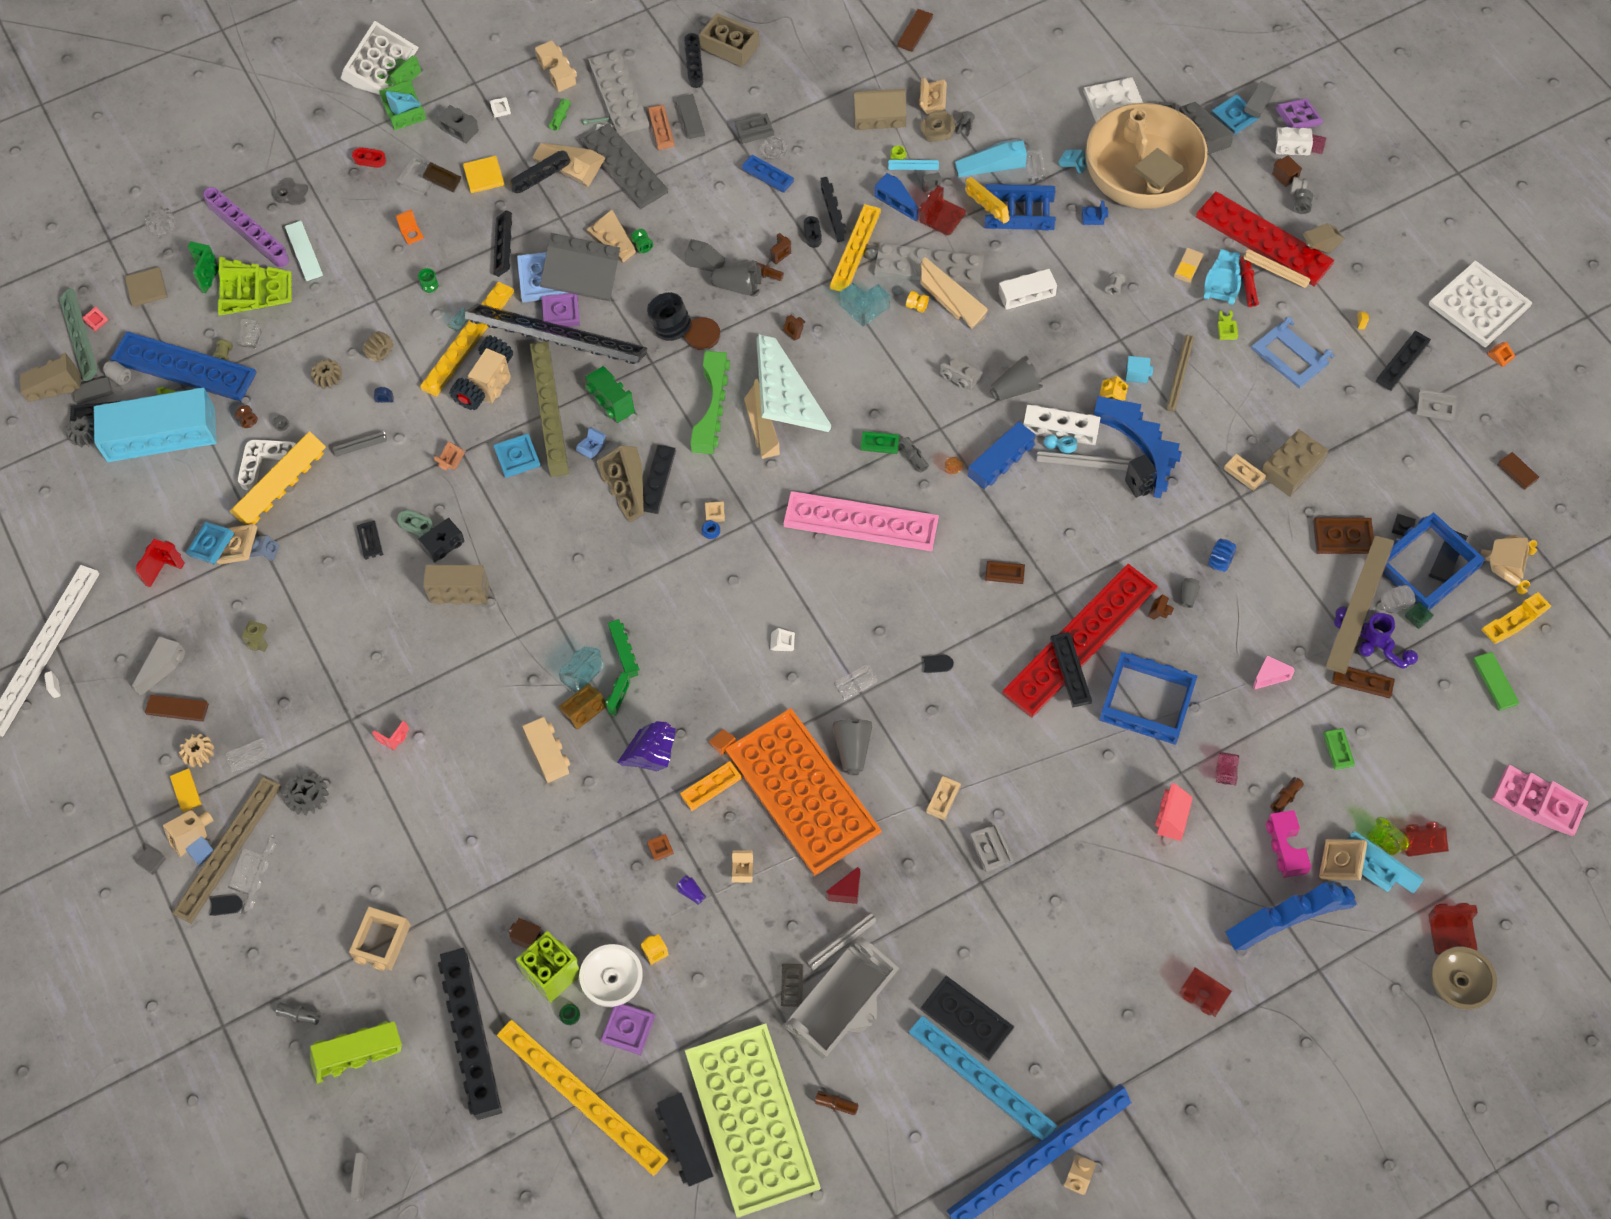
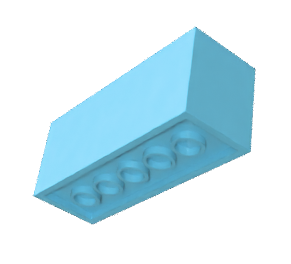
[94,388,217,463]

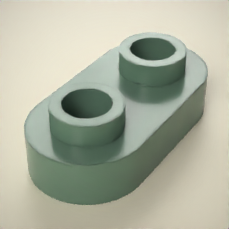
[397,510,434,536]

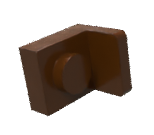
[770,233,791,265]

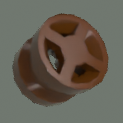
[234,405,258,428]

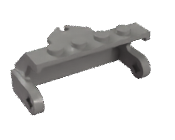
[783,937,899,1059]

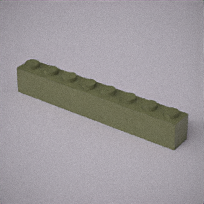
[530,342,569,477]

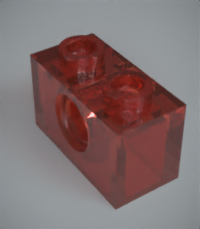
[1179,967,1232,1017]

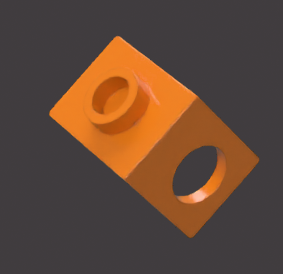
[396,209,424,245]

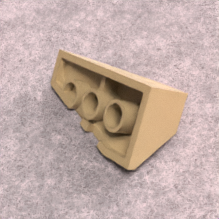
[532,143,605,187]

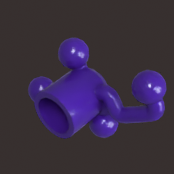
[1334,606,1418,669]

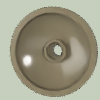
[1431,947,1497,1010]

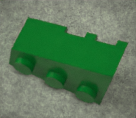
[585,366,635,423]

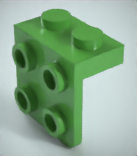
[377,55,422,86]

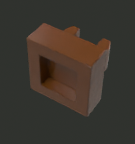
[783,314,805,341]
[1148,594,1174,620]

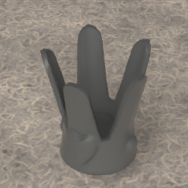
[955,111,975,136]

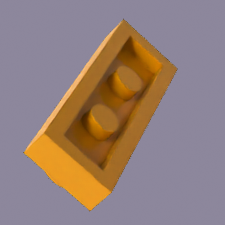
[680,761,742,811]

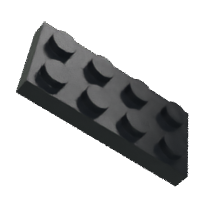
[921,975,1015,1061]

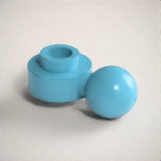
[1044,434,1077,454]

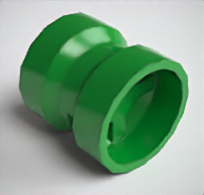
[630,229,654,254]
[418,268,439,293]

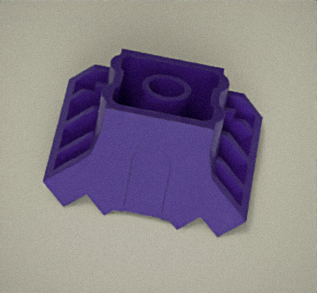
[617,721,676,772]

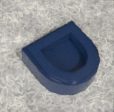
[374,387,394,403]

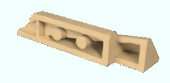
[920,257,988,329]
[744,379,780,459]

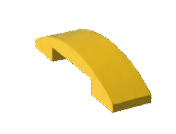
[1481,592,1551,644]

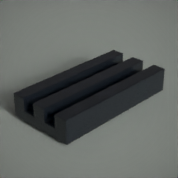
[356,521,384,560]

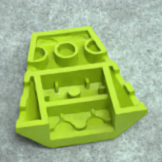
[218,256,292,316]

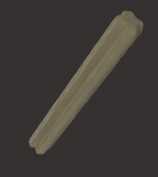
[1166,335,1194,412]

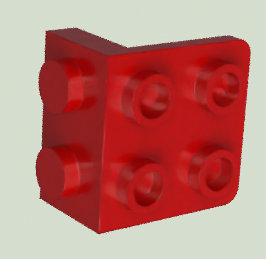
[136,539,185,587]

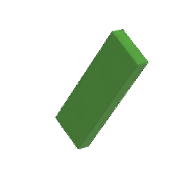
[1473,652,1519,711]

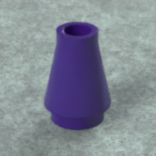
[676,875,706,905]

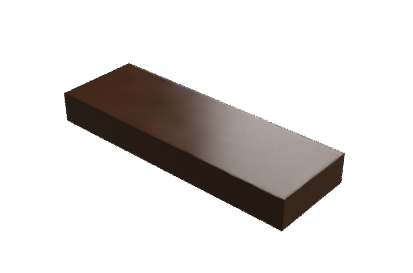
[897,9,933,52]
[1331,667,1395,699]
[145,695,209,722]

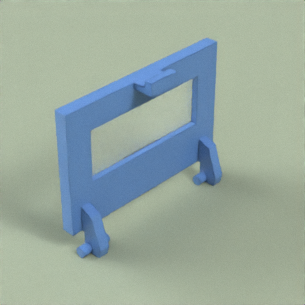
[1251,317,1334,388]

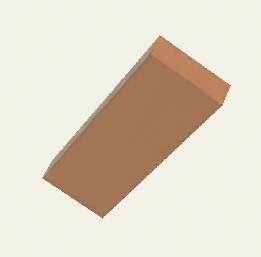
[647,104,675,150]

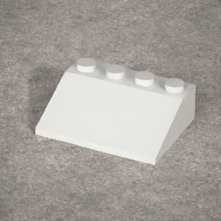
[341,21,419,95]

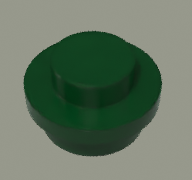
[559,1004,580,1025]

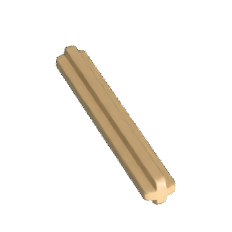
[1243,249,1310,288]

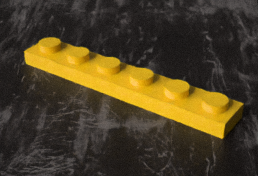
[830,204,881,294]

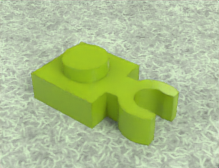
[1217,310,1238,340]

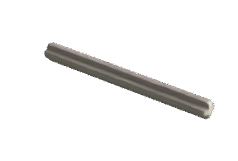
[1037,451,1131,471]

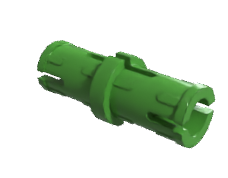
[549,98,571,131]

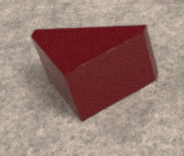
[826,867,860,904]

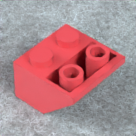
[1155,783,1193,841]

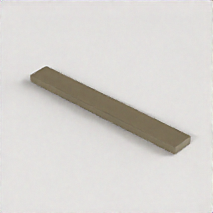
[1326,535,1394,674]
[172,776,281,924]

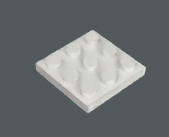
[1084,77,1143,122]

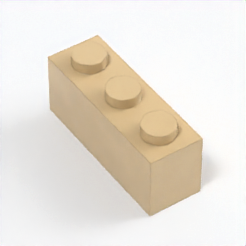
[522,717,570,783]

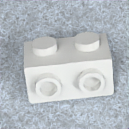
[1275,127,1313,155]

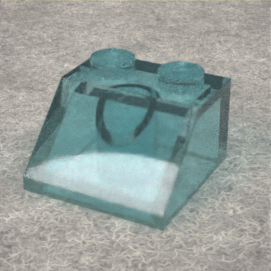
[558,646,604,693]

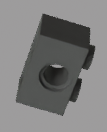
[437,105,479,144]

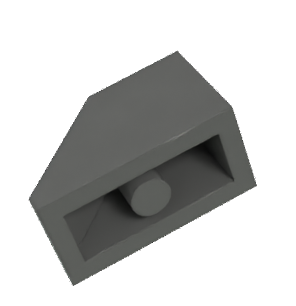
[685,239,725,272]

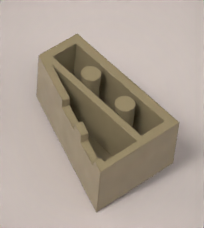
[20,352,81,402]

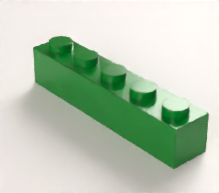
[608,619,640,678]

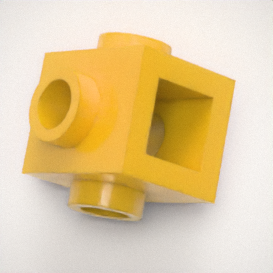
[1099,376,1128,401]

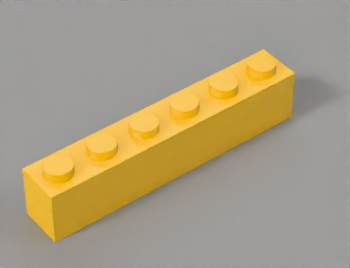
[229,431,326,525]

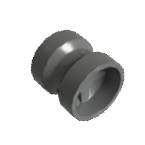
[1294,189,1313,214]

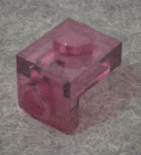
[1216,752,1239,786]

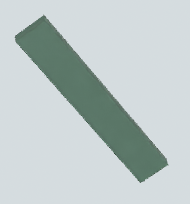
[60,288,98,382]

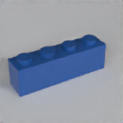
[968,421,1036,489]

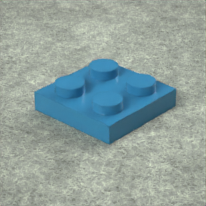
[1211,94,1259,135]
[493,434,540,478]
[185,522,234,565]

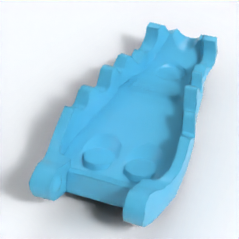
[1204,249,1241,305]

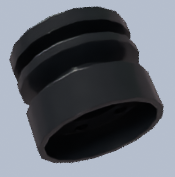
[647,292,692,341]

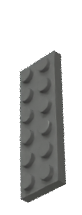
[581,123,668,210]

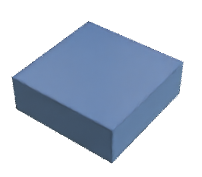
[186,836,214,865]

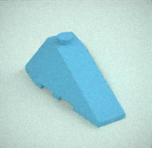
[955,139,1027,177]

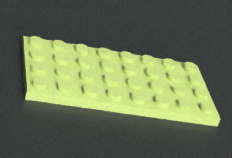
[685,1024,821,1218]

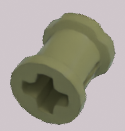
[212,339,233,361]

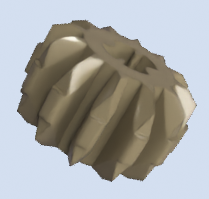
[362,331,394,362]
[311,358,342,389]

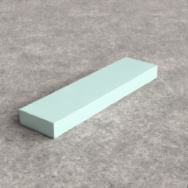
[285,221,323,281]

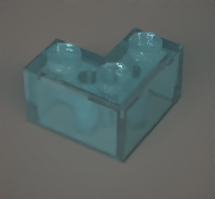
[840,283,890,326]

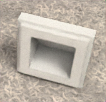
[490,97,511,118]
[770,628,795,651]

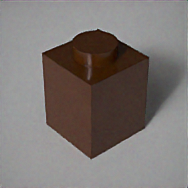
[1272,155,1302,187]
[509,918,544,949]

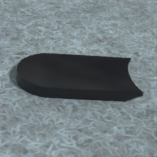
[922,655,954,673]
[210,895,243,916]

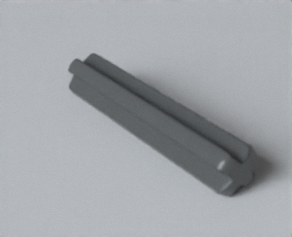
[333,431,387,457]

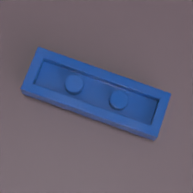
[742,154,794,193]

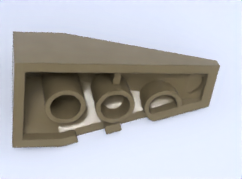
[597,446,644,522]

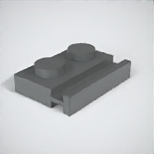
[735,113,774,144]

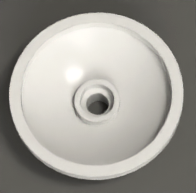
[579,944,643,1007]

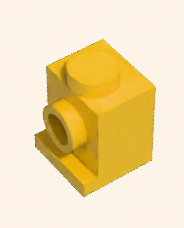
[640,934,669,965]

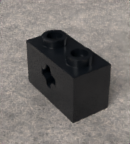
[1125,454,1157,498]
[418,517,465,563]

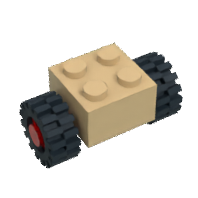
[449,335,513,410]

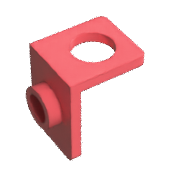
[372,721,409,750]

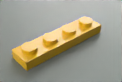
[965,177,1010,224]

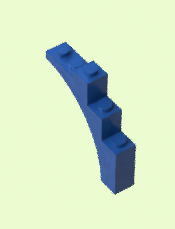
[1094,396,1182,498]
[1225,883,1357,951]

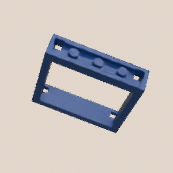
[1383,512,1485,613]
[1099,652,1197,745]

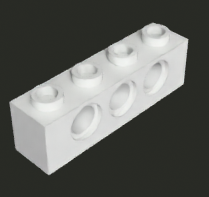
[1023,405,1100,445]

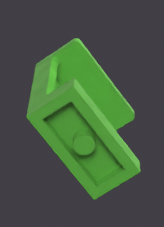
[379,80,427,130]

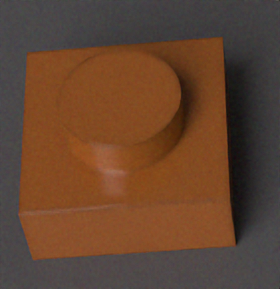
[647,834,674,861]

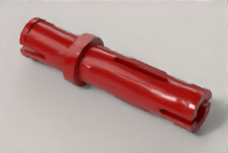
[1239,257,1259,307]

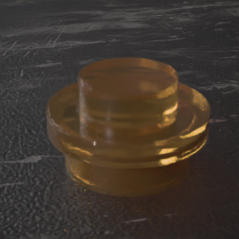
[945,457,963,474]

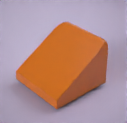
[1487,342,1516,367]
[708,729,736,755]

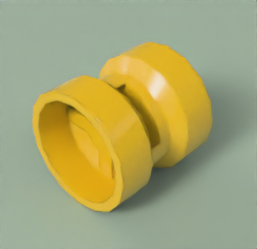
[906,290,929,313]

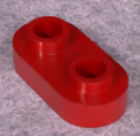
[352,147,386,168]

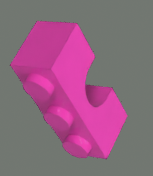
[1266,810,1311,878]

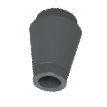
[1181,578,1200,608]

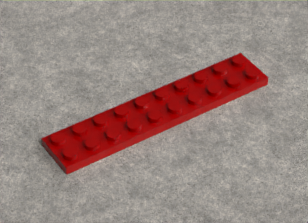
[1002,564,1158,718]

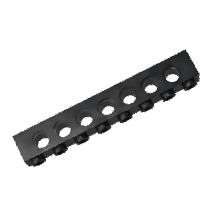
[438,948,503,1120]

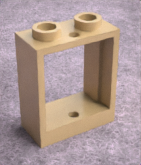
[349,907,411,971]

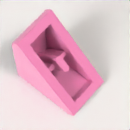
[1253,656,1295,689]

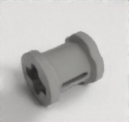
[1105,272,1126,296]

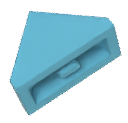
[386,91,421,115]

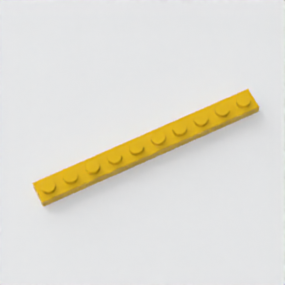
[497,1020,668,1177]

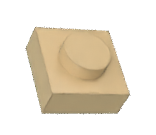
[705,501,725,522]

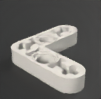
[238,440,296,490]

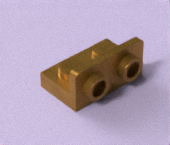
[558,683,607,729]

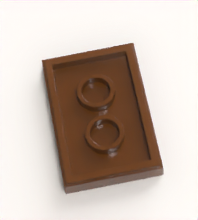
[1313,518,1374,554]

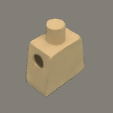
[163,810,213,857]

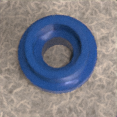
[702,521,720,539]

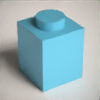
[1125,356,1153,383]

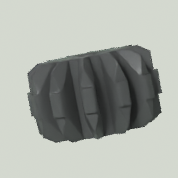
[67,415,95,448]

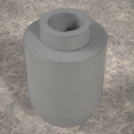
[103,361,131,385]

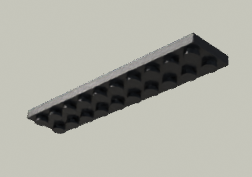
[465,304,648,364]

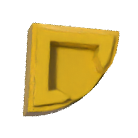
[1357,311,1369,329]

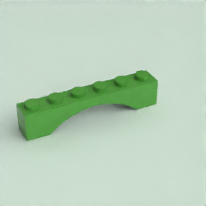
[691,351,730,454]

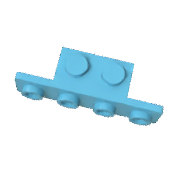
[1348,831,1424,893]

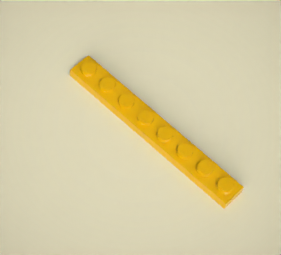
[420,282,514,397]

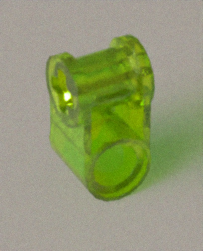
[1367,817,1409,855]

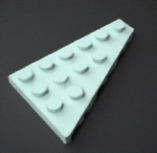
[756,334,831,432]

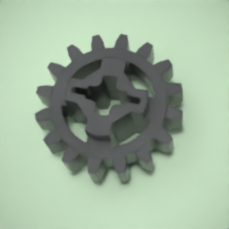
[283,772,329,816]

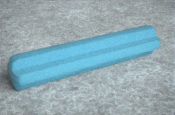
[888,159,939,170]

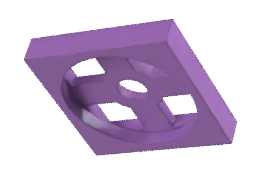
[1276,98,1323,128]

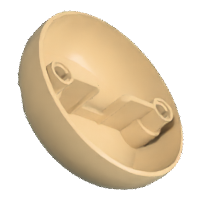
[1086,103,1207,209]

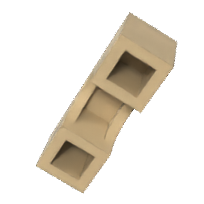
[535,40,577,92]

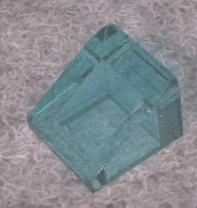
[447,308,467,331]

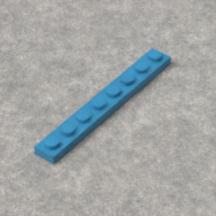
[909,1015,1058,1142]

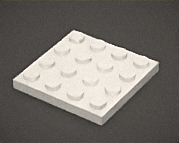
[1429,260,1533,348]

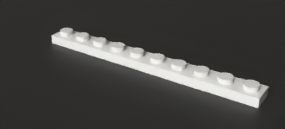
[0,565,99,737]

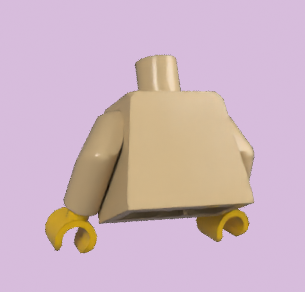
[1481,534,1537,595]

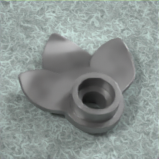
[275,178,308,205]

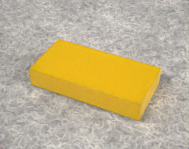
[170,769,202,812]

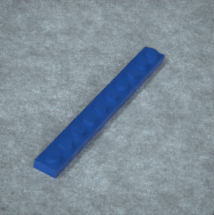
[946,1084,1132,1219]

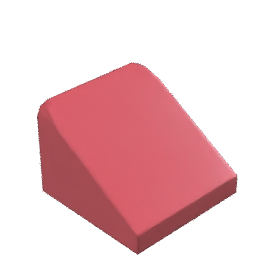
[83,307,108,331]

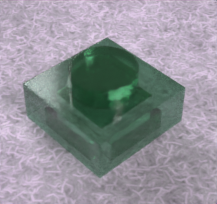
[1405,602,1434,629]

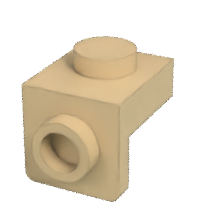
[732,850,753,883]
[1064,1154,1096,1195]

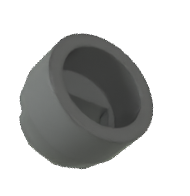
[864,244,878,260]
[273,415,290,431]

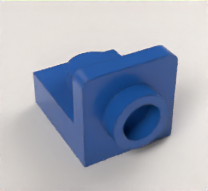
[1082,201,1108,225]

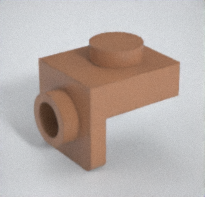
[434,441,466,471]

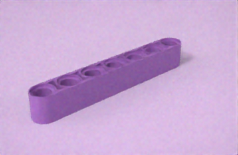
[203,187,289,267]

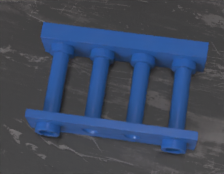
[984,184,1056,231]

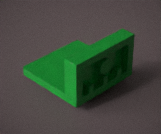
[187,241,219,294]

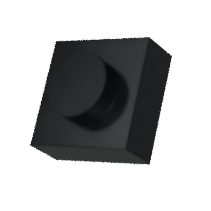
[1391,514,1416,536]

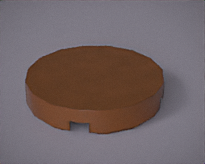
[685,317,720,350]

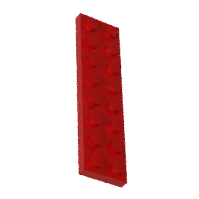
[1196,191,1335,287]

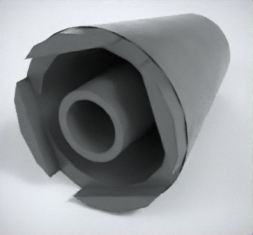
[711,261,762,296]
[990,355,1043,401]
[833,719,872,775]

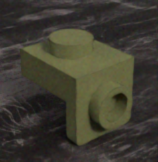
[241,620,268,652]

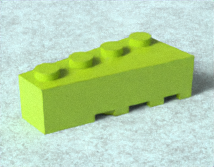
[310,1021,402,1084]

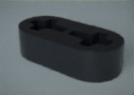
[804,216,822,248]

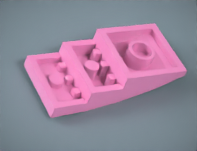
[1491,765,1588,836]

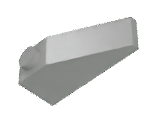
[132,636,185,695]

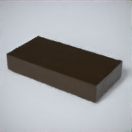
[422,162,461,193]

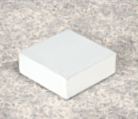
[44,671,61,698]

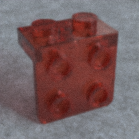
[919,185,966,236]
[1428,903,1478,955]

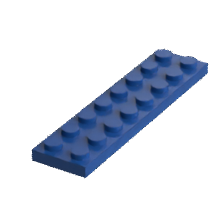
[110,331,257,402]

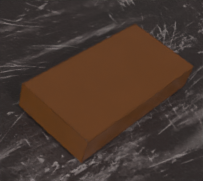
[1497,452,1539,490]
[985,561,1025,584]

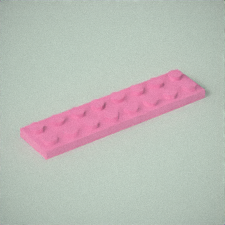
[784,491,939,551]

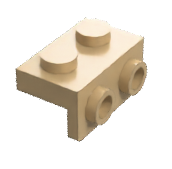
[919,78,947,114]

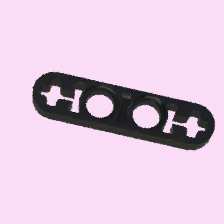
[684,33,704,88]
[509,150,570,193]

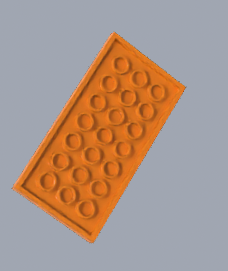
[725,708,882,876]

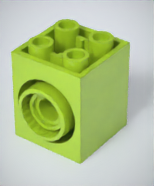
[515,931,580,1003]

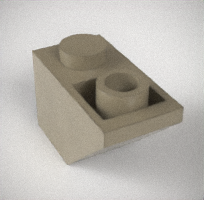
[1303,223,1345,254]

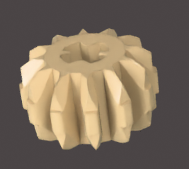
[179,734,214,768]

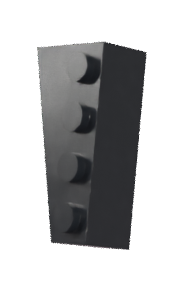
[655,1093,714,1187]

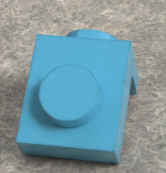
[1058,150,1087,174]

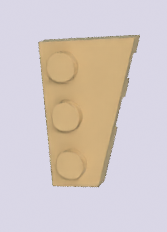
[587,210,636,263]

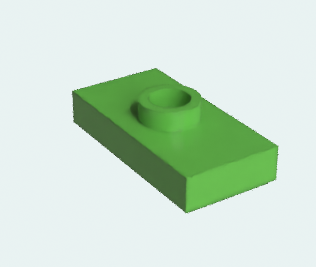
[1323,728,1355,770]

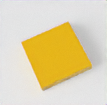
[463,156,504,193]

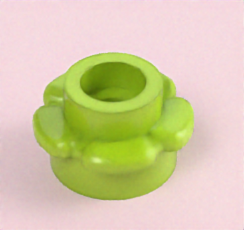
[890,145,907,160]

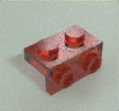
[1400,821,1449,857]

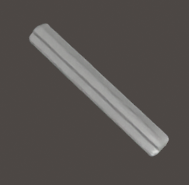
[807,913,876,970]

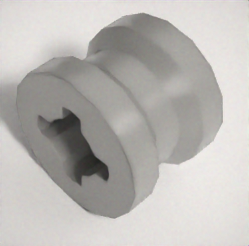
[1290,177,1308,195]

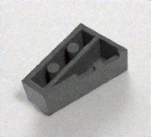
[1179,102,1234,155]

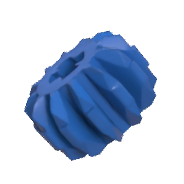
[1209,538,1236,572]

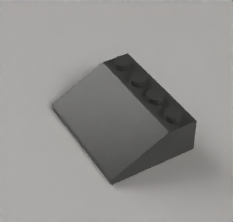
[540,233,620,302]

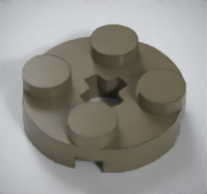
[921,110,955,142]

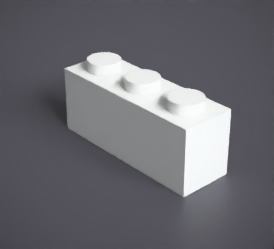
[998,269,1057,310]

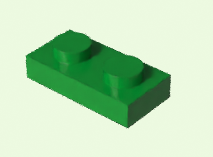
[861,431,899,454]
[606,672,631,716]

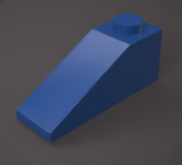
[874,173,919,221]

